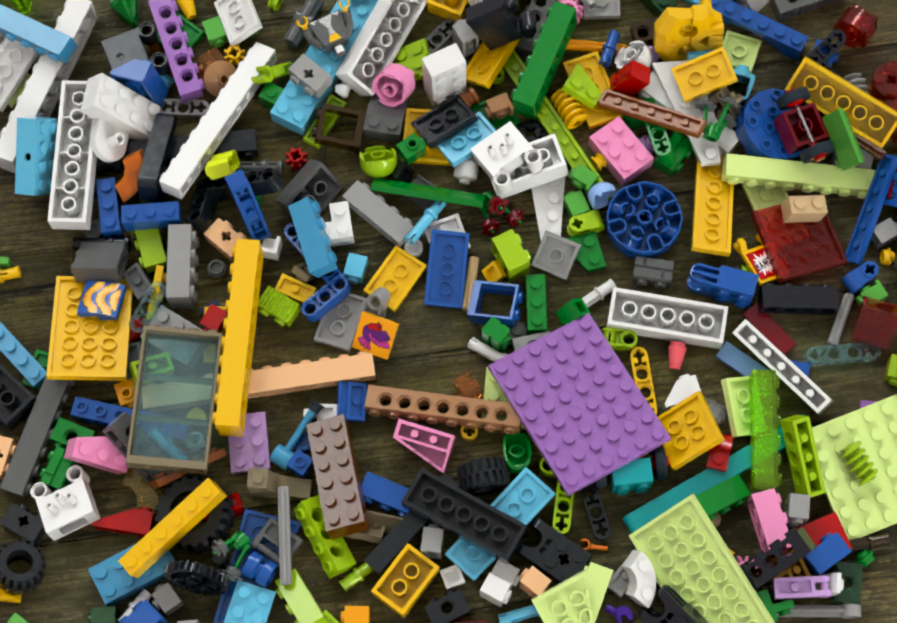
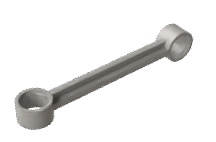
[776,604,861,619]

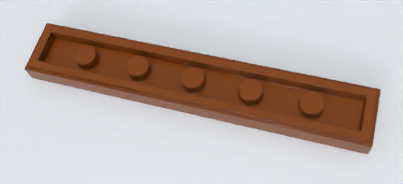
[597,89,707,139]

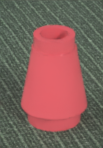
[668,341,687,370]

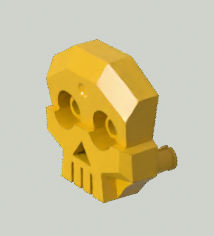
[653,0,724,62]

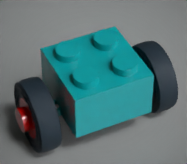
[594,445,669,496]

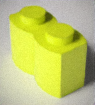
[205,150,240,180]

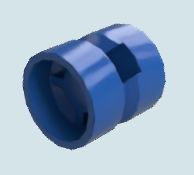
[241,551,279,588]

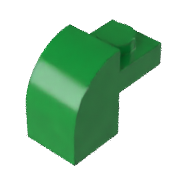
[756,589,795,623]

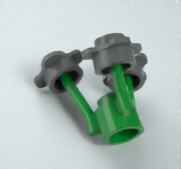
[210,530,251,583]

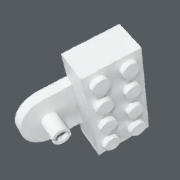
[80,73,160,163]

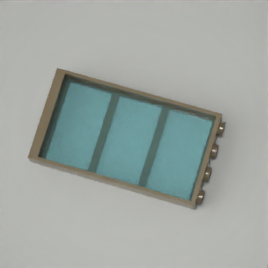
[126,324,223,475]

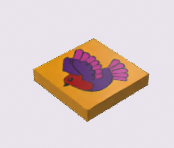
[352,311,399,360]

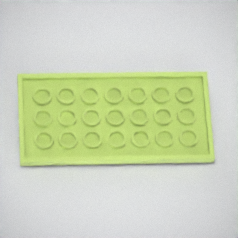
[628,494,775,623]

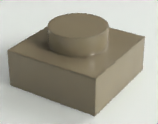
[291,263,315,282]

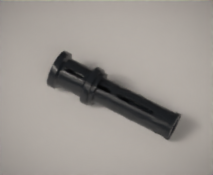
[72,235,132,252]

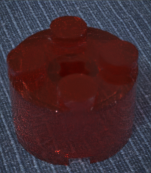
[833,4,878,49]
[869,61,897,105]

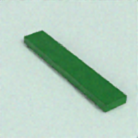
[371,178,486,208]

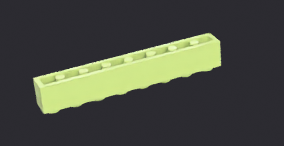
[722,153,875,199]

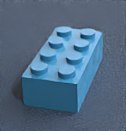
[88,543,176,606]

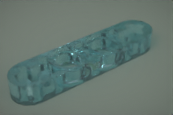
[805,342,881,366]

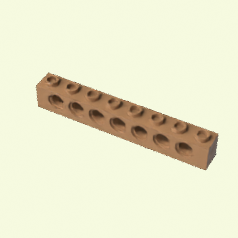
[364,385,522,434]

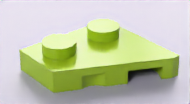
[561,63,602,109]

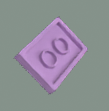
[228,411,271,474]

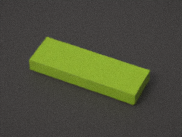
[303,94,347,149]

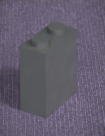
[71,242,129,282]

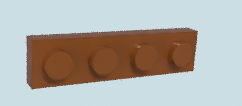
[150,447,227,489]

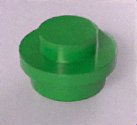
[856,549,875,567]

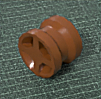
[458,87,480,109]

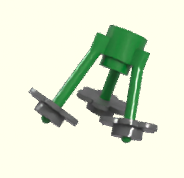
[695,96,739,142]

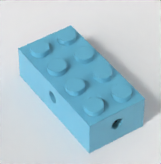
[15,116,57,196]

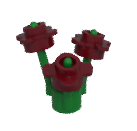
[480,191,524,235]

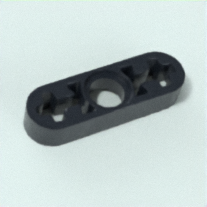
[581,484,611,541]

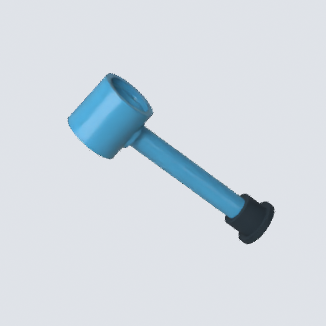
[269,399,324,471]

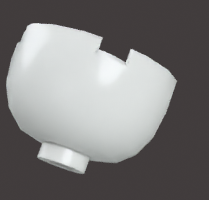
[614,40,652,70]

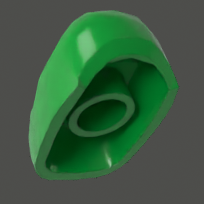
[503,432,532,475]

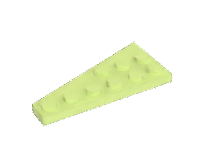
[531,570,594,623]

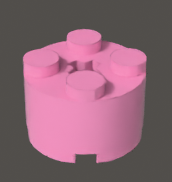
[372,63,415,107]

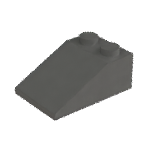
[363,94,410,143]

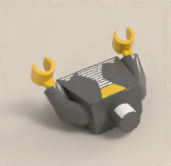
[295,0,353,57]

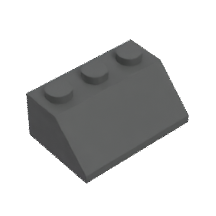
[275,159,344,216]

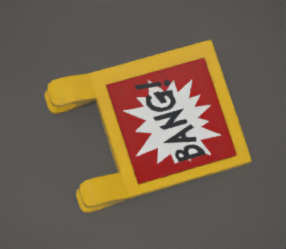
[733,230,790,286]

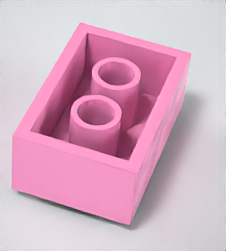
[588,116,654,187]
[746,488,792,557]

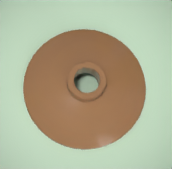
[203,60,236,97]

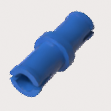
[599,30,621,68]

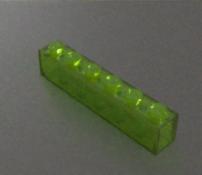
[749,370,782,490]

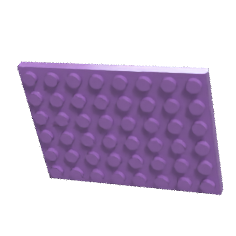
[488,313,671,496]

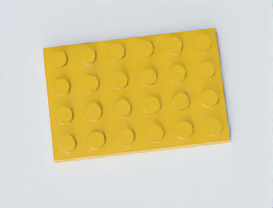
[46,276,133,381]

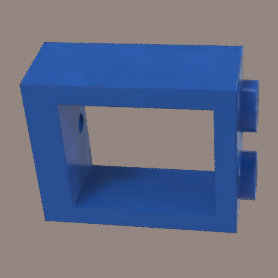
[467,280,524,327]

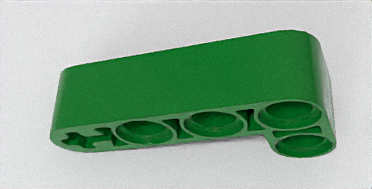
[622,98,675,166]

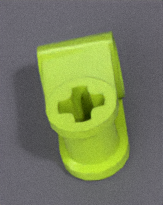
[567,209,605,237]
[602,327,638,352]

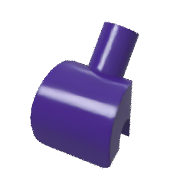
[605,604,634,623]

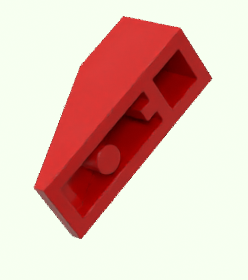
[91,507,157,537]

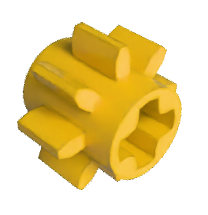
[223,44,246,66]

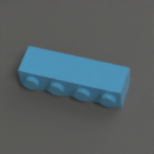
[288,197,338,278]

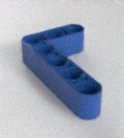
[284,223,351,322]

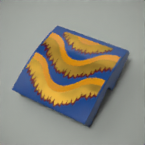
[77,280,127,320]

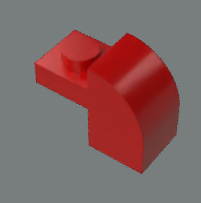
[706,434,734,473]

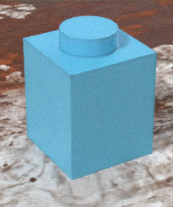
[343,252,369,284]

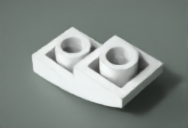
[815,572,844,596]

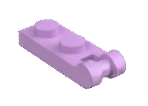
[772,576,832,599]

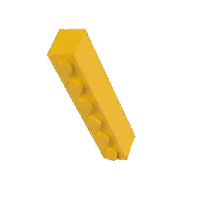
[118,478,227,578]

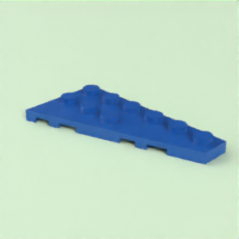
[213,509,302,623]

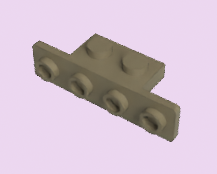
[345,510,403,543]

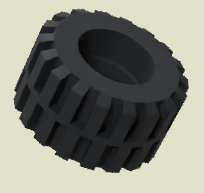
[456,456,510,496]
[0,539,45,595]

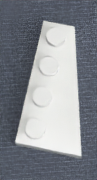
[531,177,565,242]

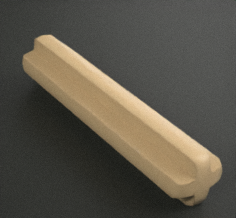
[462,256,479,311]

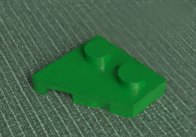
[566,231,606,273]

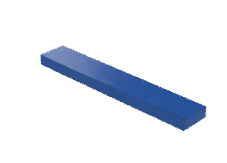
[843,154,897,266]

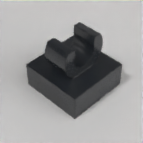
[389,161,414,183]

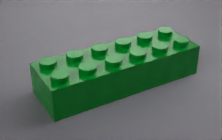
[511,1,577,120]

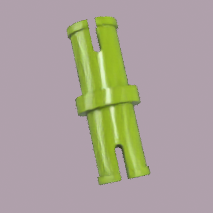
[339,563,374,592]

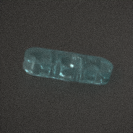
[129,281,166,333]

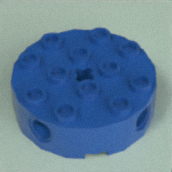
[735,88,805,160]
[605,181,683,258]

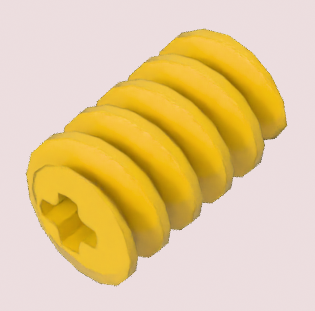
[551,89,587,130]

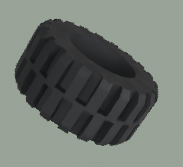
[154,474,235,553]

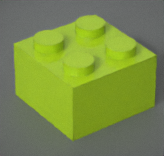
[491,229,531,283]

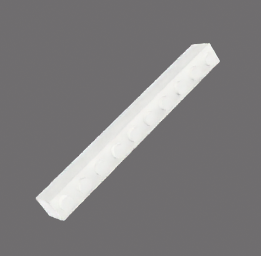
[159,42,277,200]

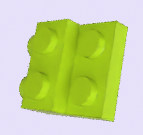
[394,38,430,81]

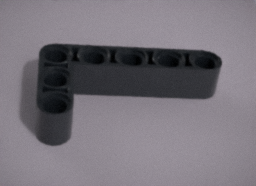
[137,113,177,204]
[187,168,284,233]

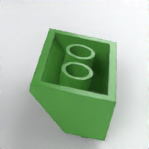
[822,108,866,171]

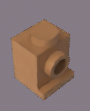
[484,92,514,120]

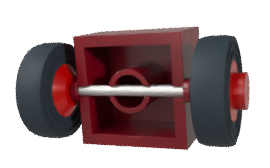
[773,87,835,164]

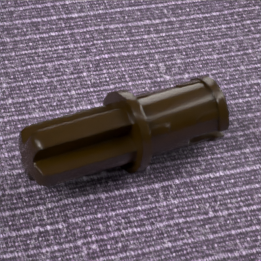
[849,533,890,551]

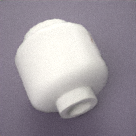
[453,157,479,185]

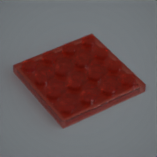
[750,194,848,283]

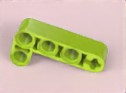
[539,458,574,536]

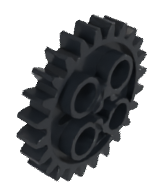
[164,560,230,596]

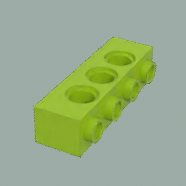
[780,415,826,498]
[293,495,357,579]

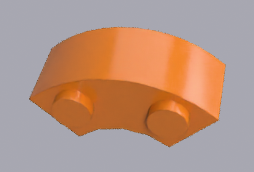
[115,149,144,202]

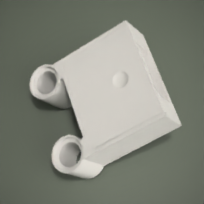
[470,121,544,194]
[30,465,101,541]

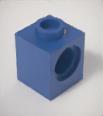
[286,449,314,479]

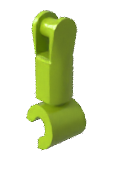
[251,62,292,84]

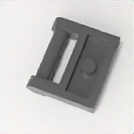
[250,517,303,569]

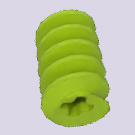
[839,441,878,487]

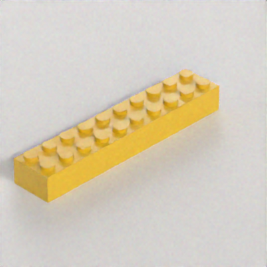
[212,239,264,437]

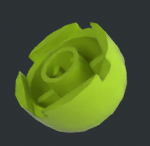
[359,146,397,179]

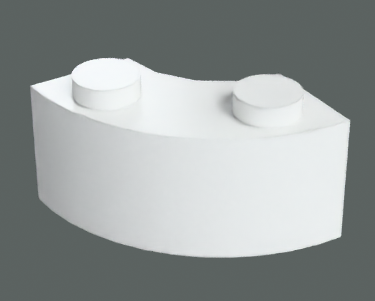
[622,550,656,608]

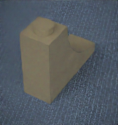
[247,468,312,500]

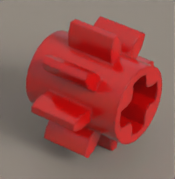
[285,147,308,170]

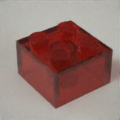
[851,296,897,350]

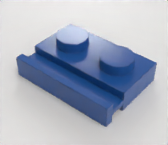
[336,381,367,423]

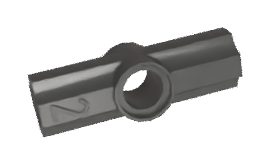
[283,0,324,48]

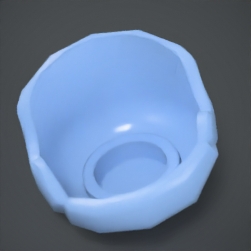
[587,182,616,209]

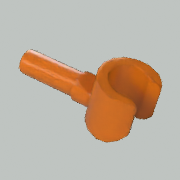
[580,539,608,551]

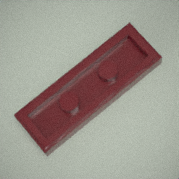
[742,302,796,355]

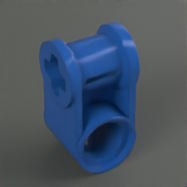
[841,261,879,295]

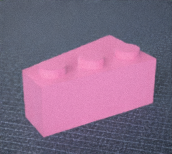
[393,419,457,474]
[64,435,129,475]

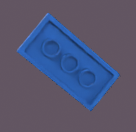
[424,229,470,309]

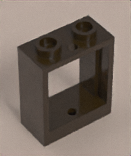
[312,103,366,153]

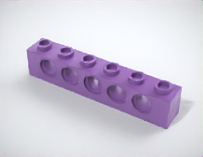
[148,0,205,103]

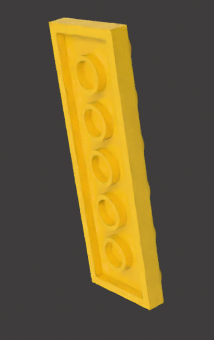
[691,156,734,257]

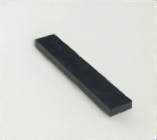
[364,473,460,574]

